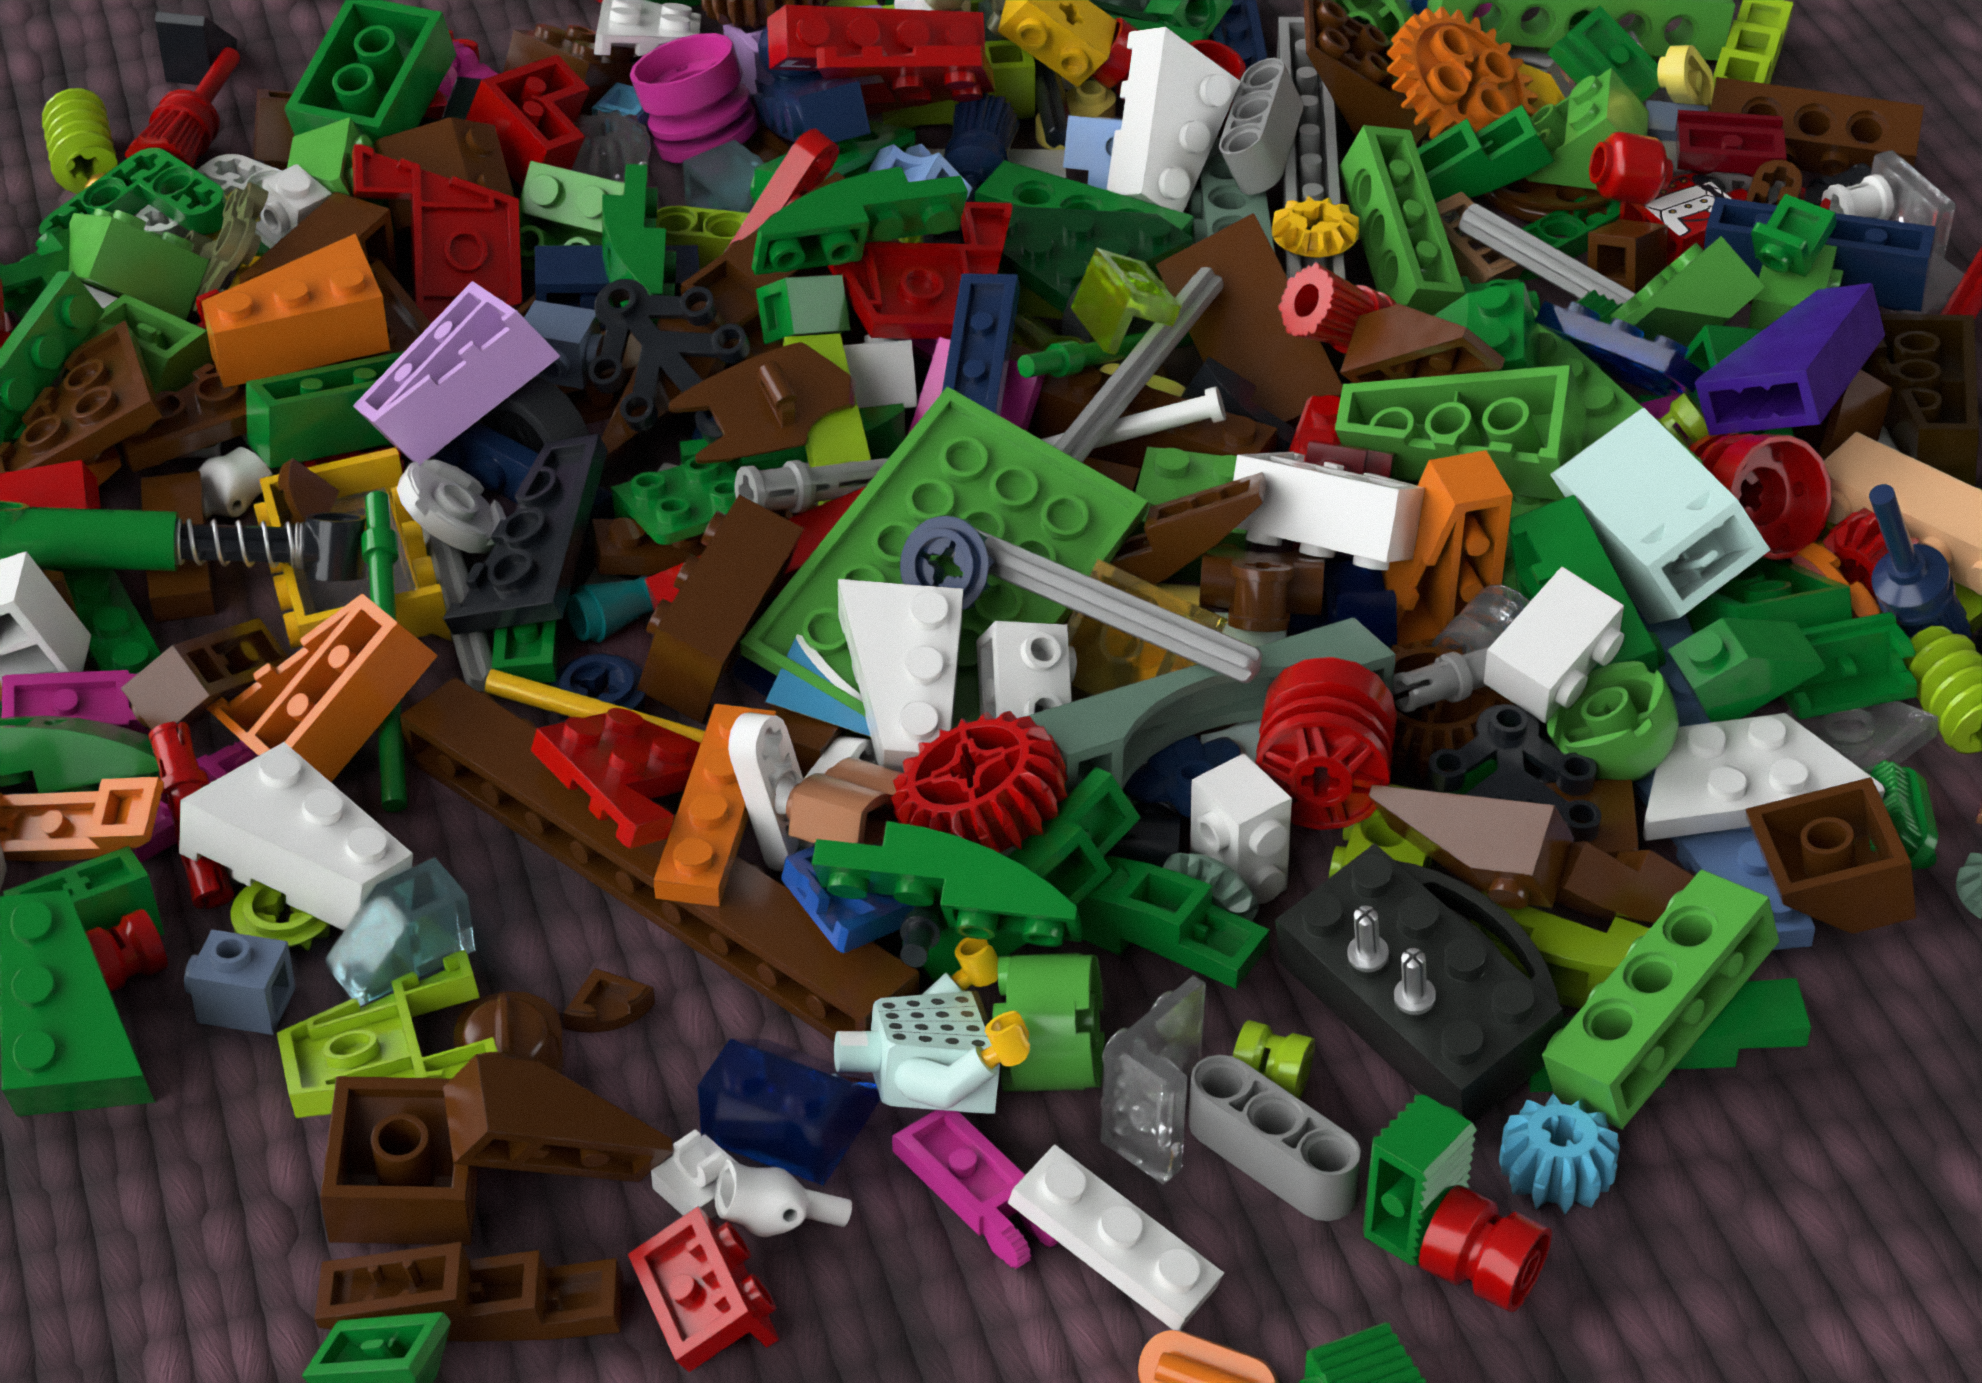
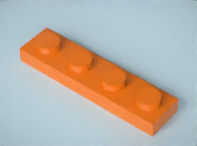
[654,704,776,907]

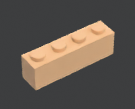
[1823,432,1982,596]

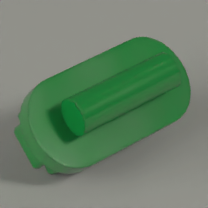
[1866,760,1938,871]

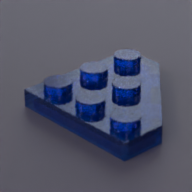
[1534,301,1704,396]

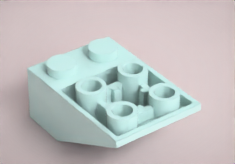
[1550,408,1770,624]

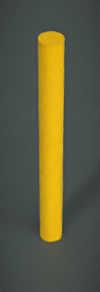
[484,669,705,743]

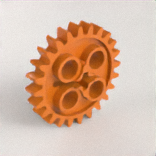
[1387,6,1538,139]

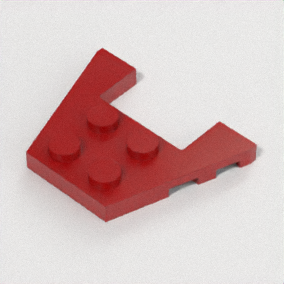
[816,45,995,115]
[352,144,522,323]
[827,202,1013,339]
[531,708,776,849]

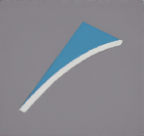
[765,634,871,737]

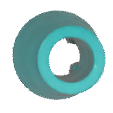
[565,577,654,642]

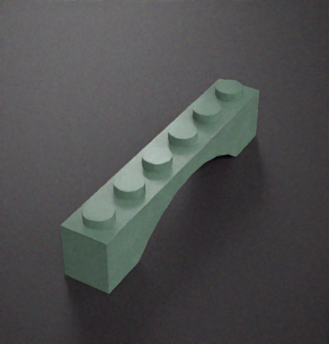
[1029,617,1396,803]

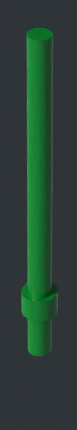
[1017,331,1195,378]
[361,491,407,812]

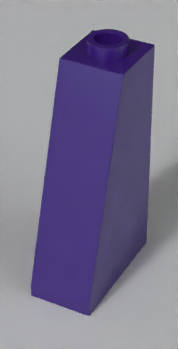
[1695,283,1885,435]

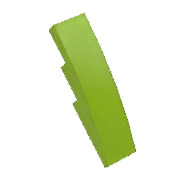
[1713,0,1793,87]

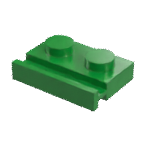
[1547,5,1661,104]

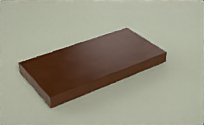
[1156,213,1343,427]

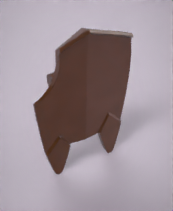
[668,342,856,464]

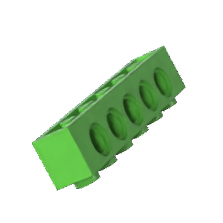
[1427,0,1735,61]

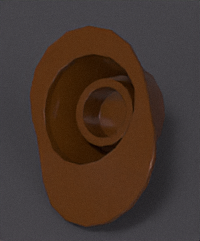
[454,991,563,1074]

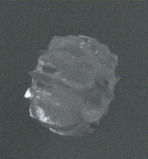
[571,109,651,182]

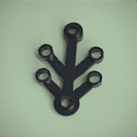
[588,279,750,444]
[1427,704,1601,843]

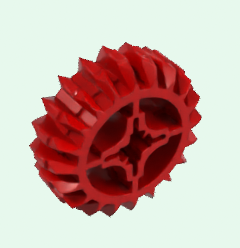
[891,711,1068,854]

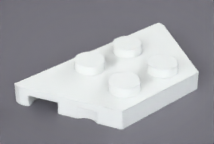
[594,0,701,56]
[1643,713,1885,841]

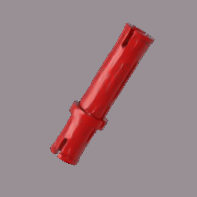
[148,721,234,909]

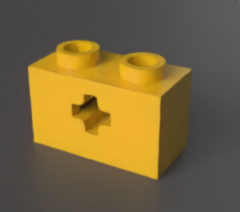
[997,0,1117,87]

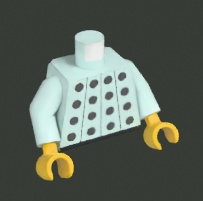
[834,937,1030,1114]

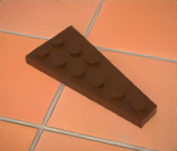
[114,259,431,472]

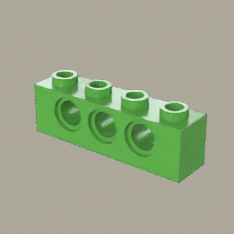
[1338,125,1465,316]
[1542,869,1779,1129]

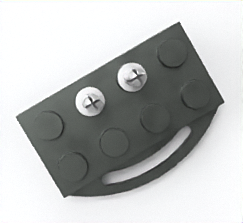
[1275,843,1563,1123]

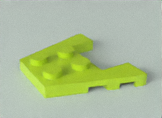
[277,949,498,1118]

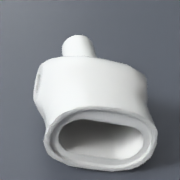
[198,447,273,519]
[715,1159,852,1237]

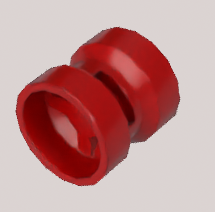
[86,908,168,993]

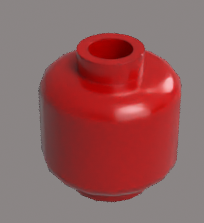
[1589,132,1673,205]

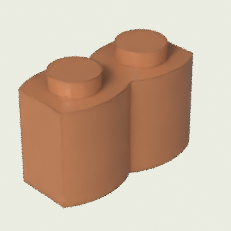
[786,757,902,846]

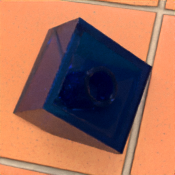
[697,1038,881,1186]

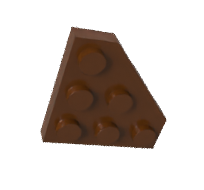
[0,321,163,473]

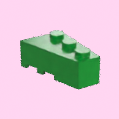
[1509,495,1666,674]
[0,890,156,1117]

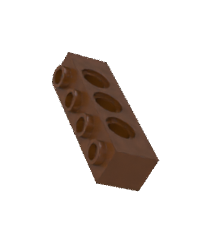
[1710,77,1924,186]

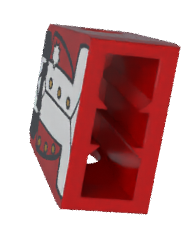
[1620,173,1748,266]

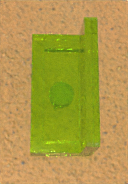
[1071,248,1182,355]

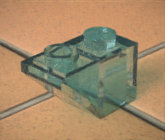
[325,857,475,1006]

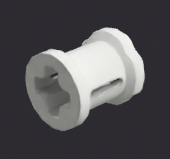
[1821,174,1894,220]

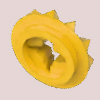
[1272,196,1359,258]

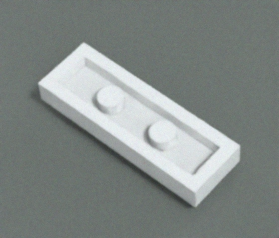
[1008,1144,1224,1330]

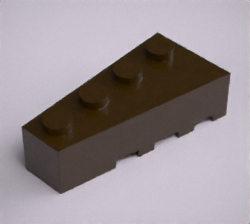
[1861,314,1979,487]

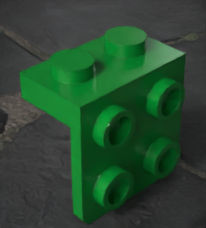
[611,456,737,545]

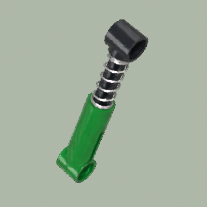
[0,501,367,581]

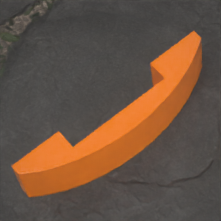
[0,777,164,861]

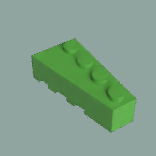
[1335,365,1587,500]

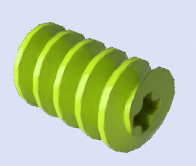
[42,88,118,194]
[1903,626,1982,754]

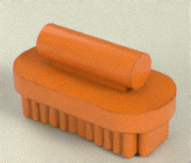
[1138,1330,1280,1383]

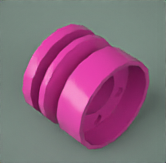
[630,33,759,163]

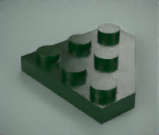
[999,206,1193,313]

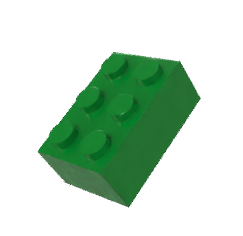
[284,0,457,144]

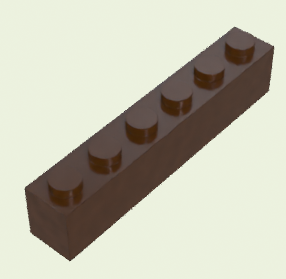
[1009,343,1277,471]

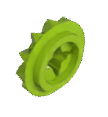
[231,881,331,951]

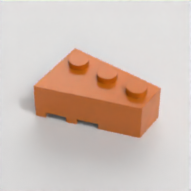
[202,234,390,388]
[1366,450,1513,650]
[206,593,438,782]

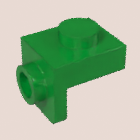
[1751,194,1837,277]

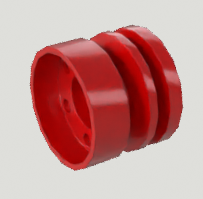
[1688,433,1831,560]
[1255,657,1397,830]

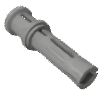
[735,458,889,514]

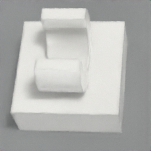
[651,1129,738,1218]

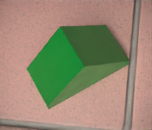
[302,1312,451,1383]

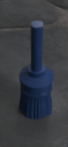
[944,93,1020,202]
[1869,484,1972,639]

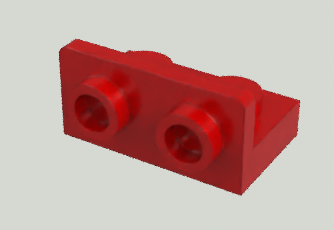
[628,1206,779,1372]

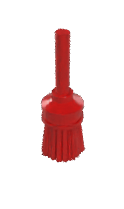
[125,47,240,168]
[1278,262,1397,354]

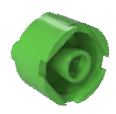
[993,953,1105,1092]

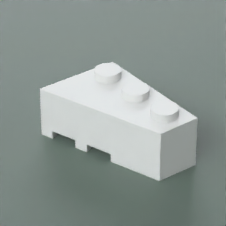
[1107,27,1241,212]
[1233,452,1425,570]
[0,551,91,686]
[838,579,963,773]
[179,742,413,937]

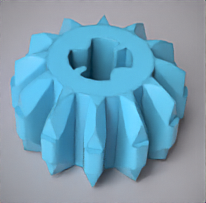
[1499,1093,1620,1214]

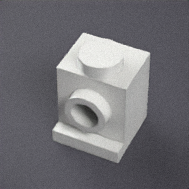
[255,164,332,249]

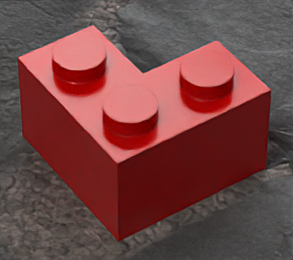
[465,54,590,188]

